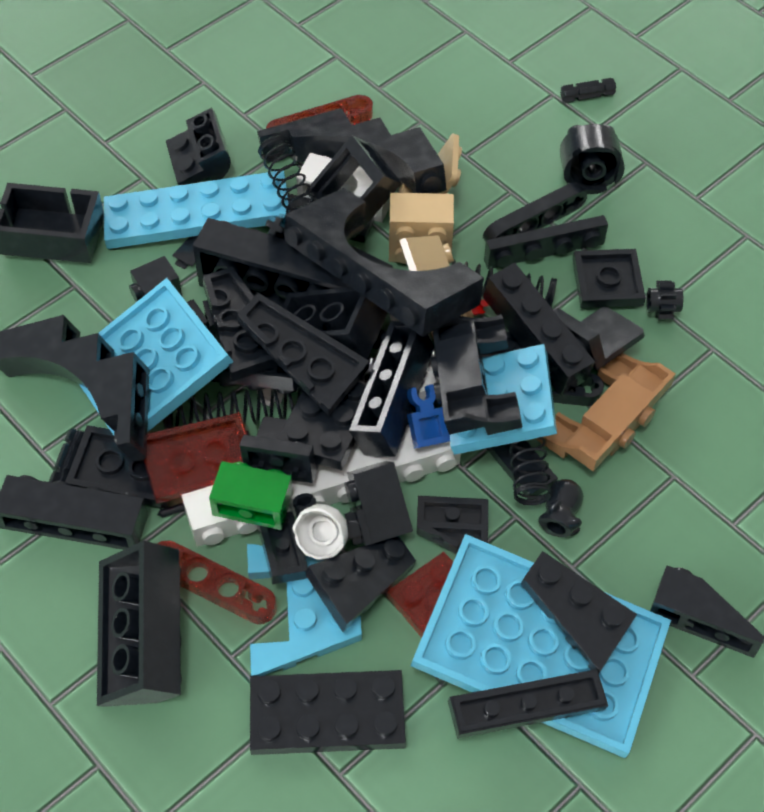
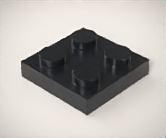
[572,249,646,308]

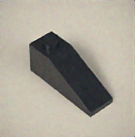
[650,565,764,658]

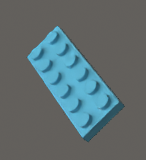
[104,170,290,249]

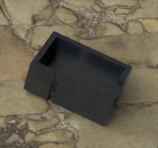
[0,183,104,263]

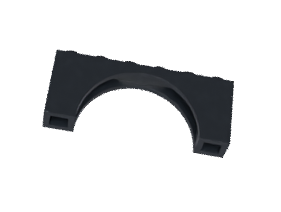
[284,188,484,337]

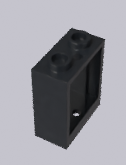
[306,135,402,238]

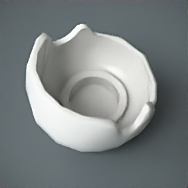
[293,504,348,560]

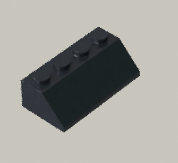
[97,541,182,707]

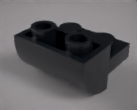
[166,107,231,185]

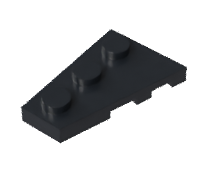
[521,551,637,674]

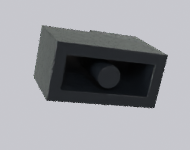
[344,460,413,546]

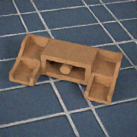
[537,353,676,472]

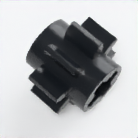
[646,280,684,320]

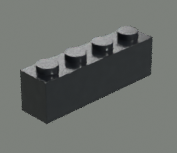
[483,263,595,396]
[349,321,434,457]
[0,475,148,550]

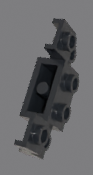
[431,315,523,435]

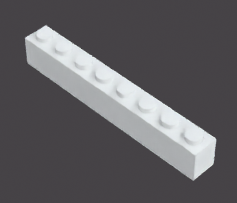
[181,425,461,547]

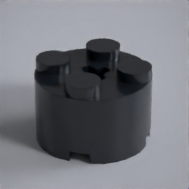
[560,124,625,194]

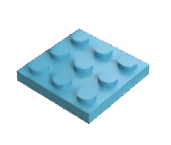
[450,344,557,455]

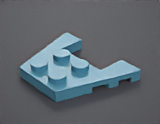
[247,544,362,676]

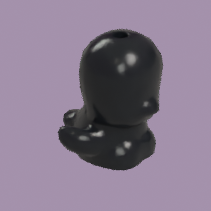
[538,479,584,537]

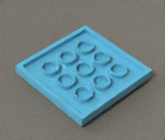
[79,278,234,435]

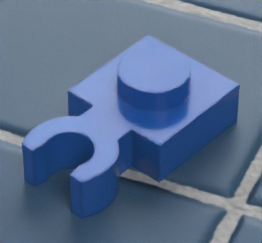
[407,384,450,449]

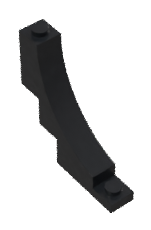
[257,108,447,194]
[0,315,150,461]

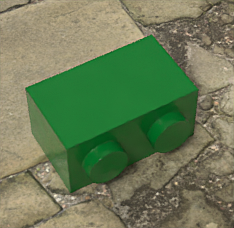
[209,461,293,530]

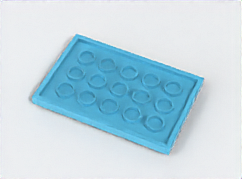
[410,534,671,758]

